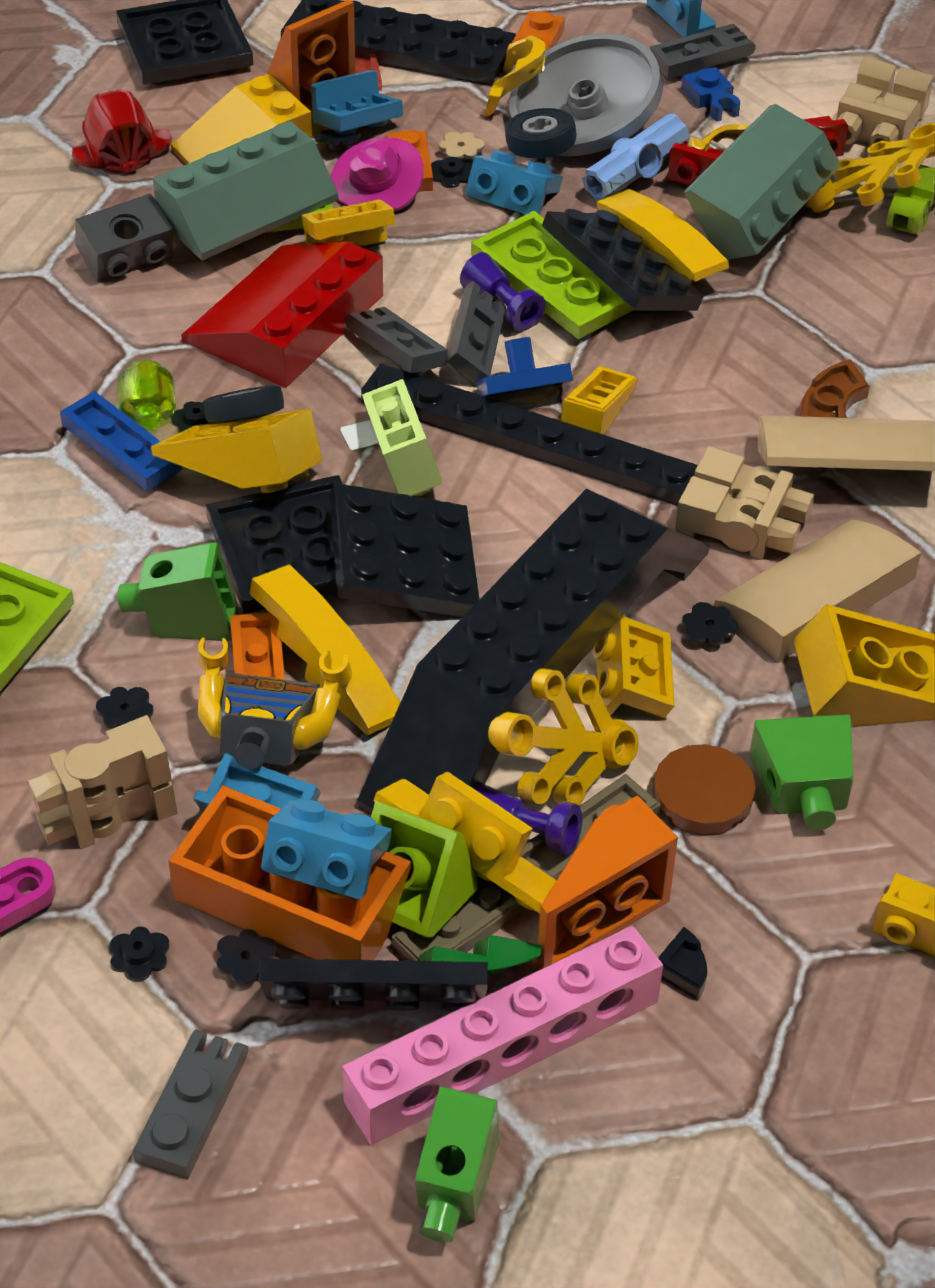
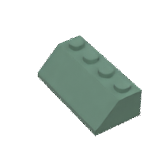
[684,104,840,260]
[153,121,338,260]

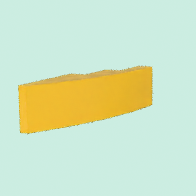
[596,189,729,281]
[249,564,400,735]

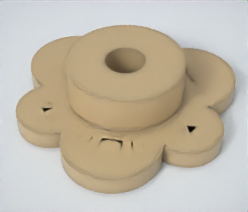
[439,132,485,161]

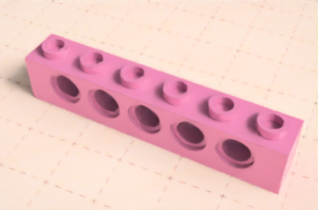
[342,925,663,1145]

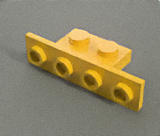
[373,771,557,914]

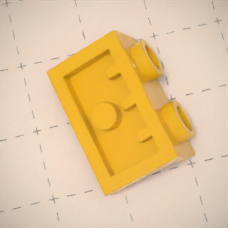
[302,199,395,246]
[593,616,675,718]
[872,873,935,956]

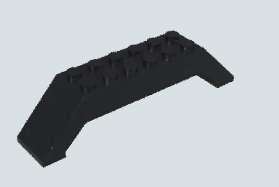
[357,488,709,815]

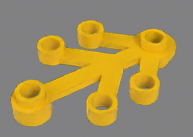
[805,123,935,212]
[488,669,639,805]

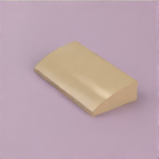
[757,415,935,471]
[714,519,921,663]

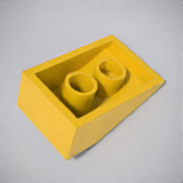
[171,74,312,165]
[150,408,323,493]
[793,604,935,726]

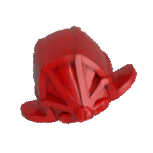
[72,89,172,173]

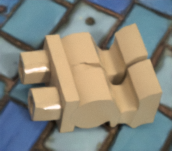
[837,56,934,147]

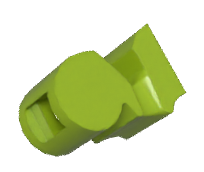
[886,164,935,235]

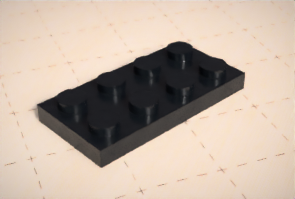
[542,209,704,311]
[259,958,488,1011]

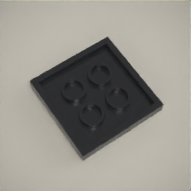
[116,0,253,85]
[206,475,343,614]
[329,483,480,617]

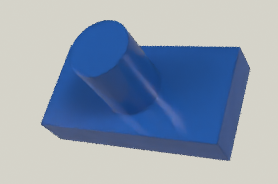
[477,337,573,397]

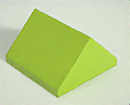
[371,801,479,937]

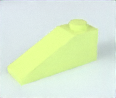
[362,379,443,496]

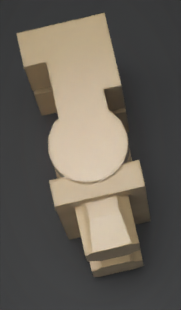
[675,446,814,560]
[27,715,178,849]

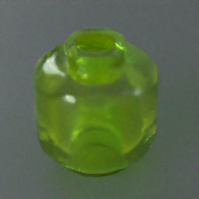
[117,360,176,429]

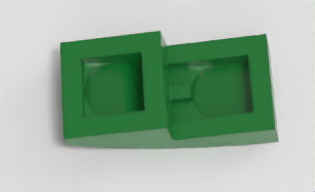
[419,935,542,976]

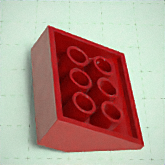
[181,241,383,388]

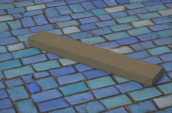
[391,774,661,961]

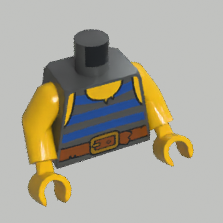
[198,637,352,769]

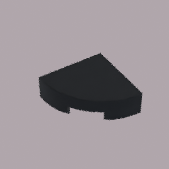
[658,927,707,1001]

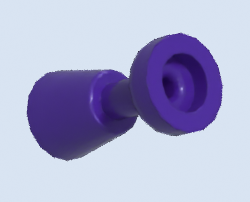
[460,252,545,331]
[475,783,582,856]

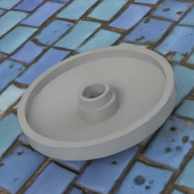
[509,33,663,156]

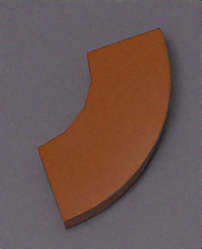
[800,359,870,418]

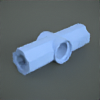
[582,114,690,201]

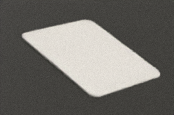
[340,420,379,450]

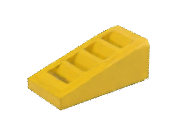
[561,366,638,435]

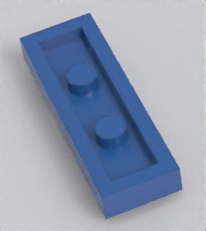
[60,391,182,492]

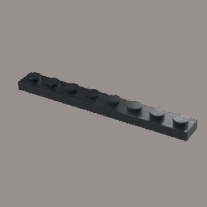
[361,363,698,506]

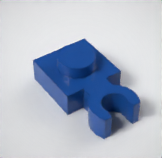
[681,67,740,121]

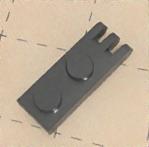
[650,24,756,79]
[446,281,506,385]
[345,307,448,374]
[133,1029,248,1179]

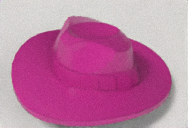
[331,137,424,212]

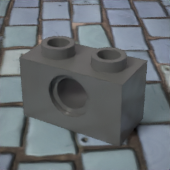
[75,193,173,281]

